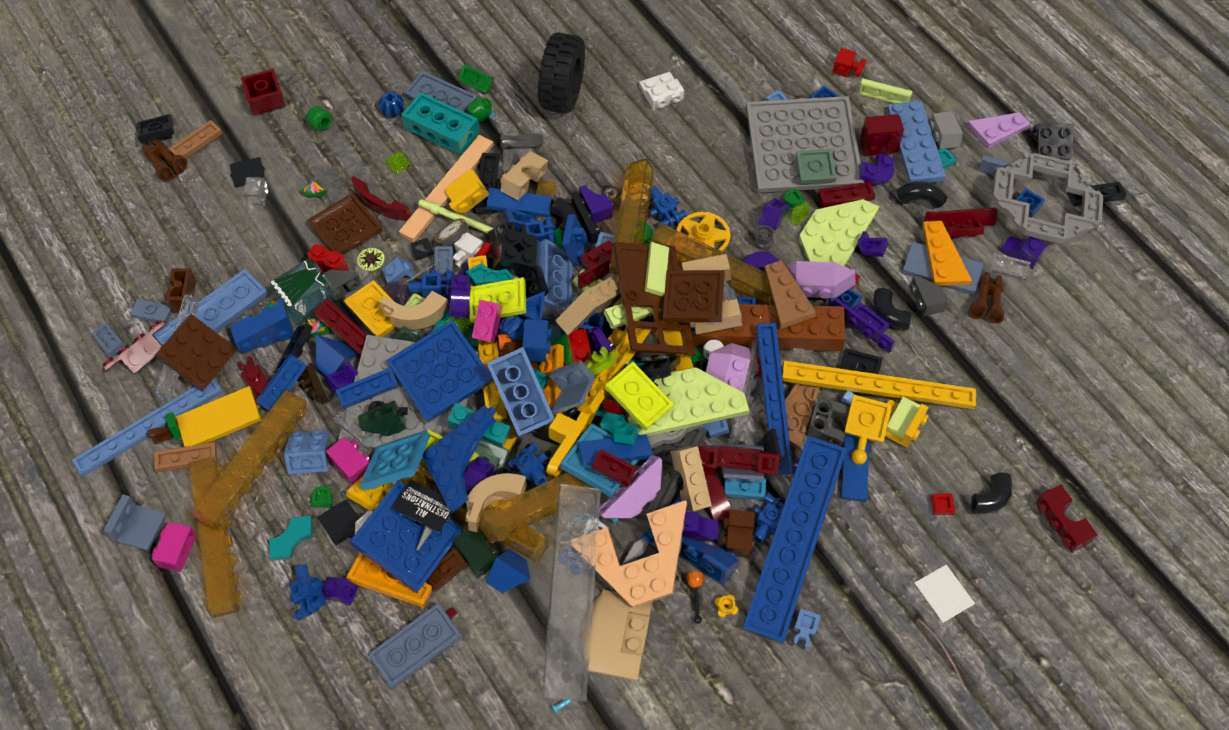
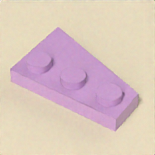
[967,113,1030,148]

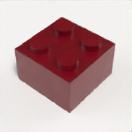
[240,68,286,115]
[860,114,904,156]

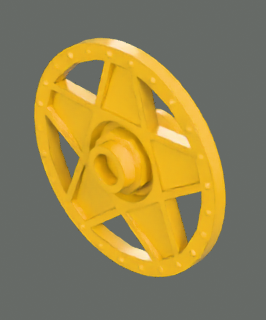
[676,212,730,258]

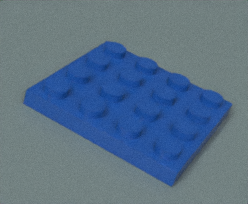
[386,319,494,423]
[349,480,464,593]

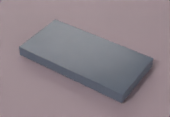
[403,71,478,113]
[902,242,984,295]
[368,603,463,690]

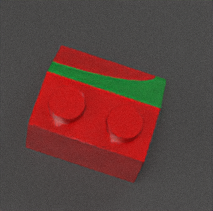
[551,329,593,367]

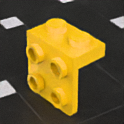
[445,169,490,215]
[885,400,929,448]

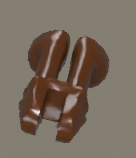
[141,139,188,181]
[968,272,1004,324]

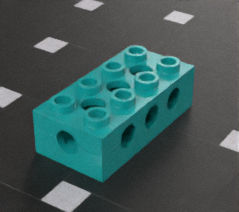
[401,92,480,155]

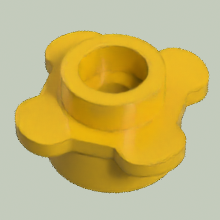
[715,595,738,618]

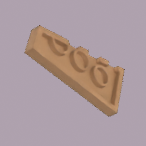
[765,260,816,329]
[766,383,820,450]

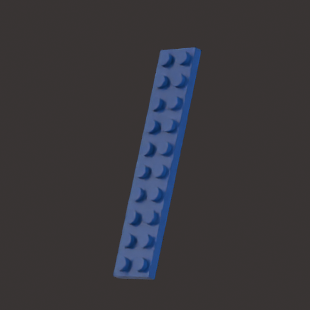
[743,436,847,644]

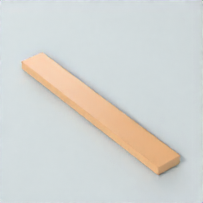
[399,135,494,242]

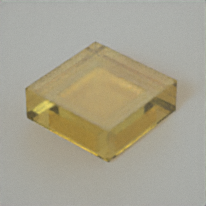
[536,180,556,199]

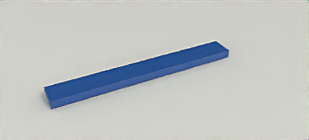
[756,323,793,476]

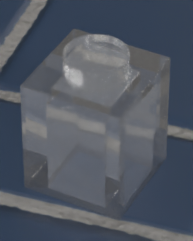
[243,177,268,205]

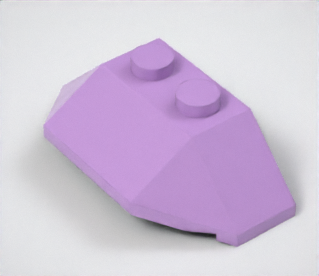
[786,261,856,298]
[705,343,750,420]
[595,455,662,518]

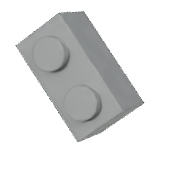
[929,111,963,149]

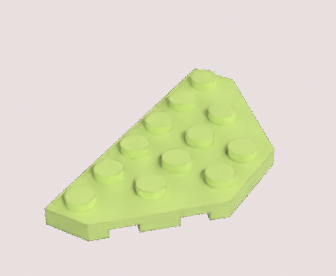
[799,199,879,266]
[628,368,749,436]

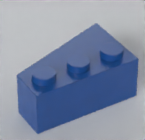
[230,299,294,353]

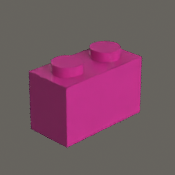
[472,300,503,343]
[326,437,370,485]
[152,522,197,572]

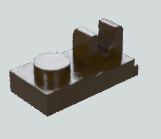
[299,363,329,405]

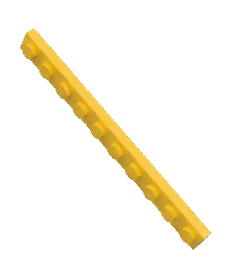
[468,255,507,422]
[782,361,976,409]

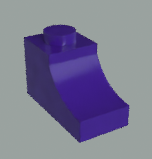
[579,185,614,224]
[759,198,791,230]
[1000,236,1047,269]
[448,274,471,318]
[463,457,495,495]
[682,511,718,542]

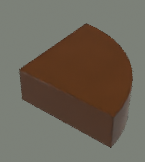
[148,427,174,444]

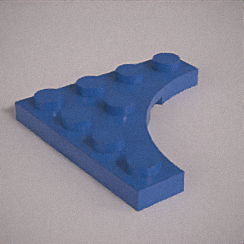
[423,405,496,512]

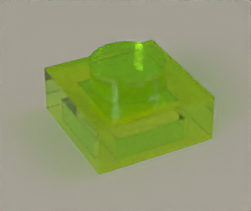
[385,151,410,174]
[791,201,810,226]
[445,317,472,334]

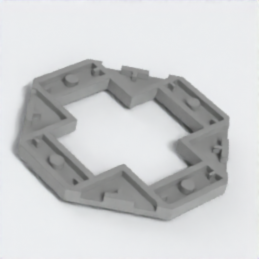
[992,153,1103,244]

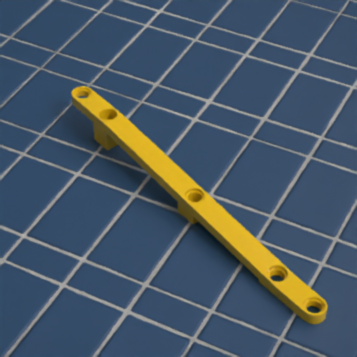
[546,241,683,478]

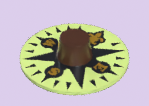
[357,248,385,271]

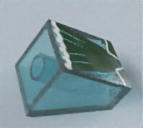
[269,259,332,326]

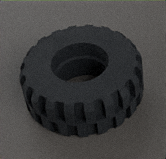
[538,32,585,114]

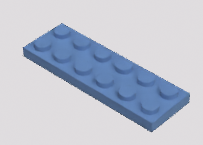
[887,101,946,183]
[153,269,269,346]

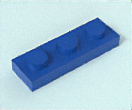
[256,354,307,413]
[336,368,399,409]

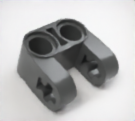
[807,399,850,446]

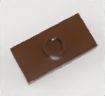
[427,548,469,592]

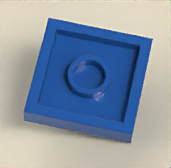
[562,214,588,266]

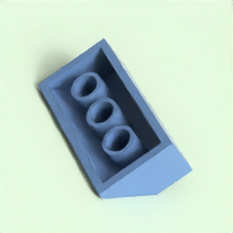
[536,239,572,316]
[487,347,555,437]

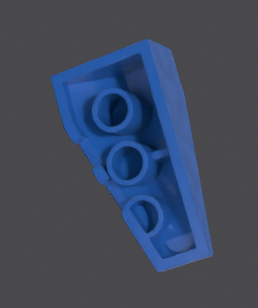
[679,536,739,586]

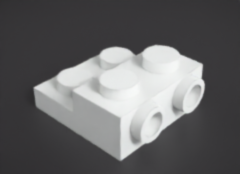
[639,72,684,110]

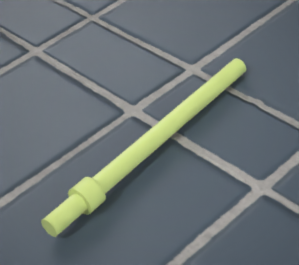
[418,199,493,233]

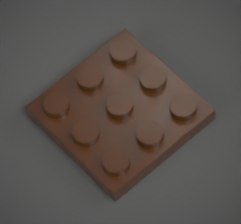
[307,193,383,255]
[663,270,725,323]
[155,314,237,392]

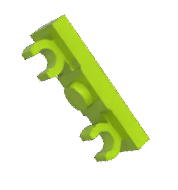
[584,347,618,376]

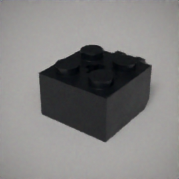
[493,222,537,277]

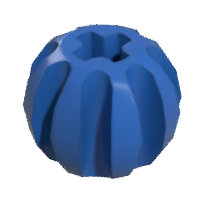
[379,91,404,117]
[499,316,524,339]

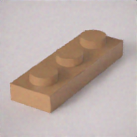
[168,120,223,159]
[154,442,217,473]

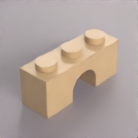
[500,151,548,200]
[670,446,712,511]

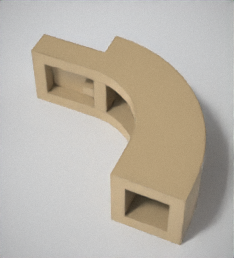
[379,291,449,330]
[466,473,526,532]

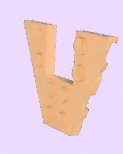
[568,500,688,608]

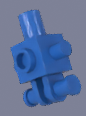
[648,186,687,230]
[517,217,556,244]
[409,270,454,299]
[508,442,548,487]
[753,493,786,543]
[289,564,326,620]

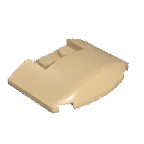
[581,590,653,681]

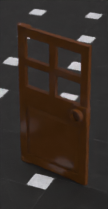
[613,242,696,357]

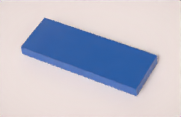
[486,188,551,217]
[577,434,653,466]
[841,434,870,502]

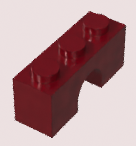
[1035,484,1098,553]

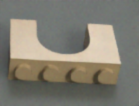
[682,254,742,335]
[555,274,621,335]

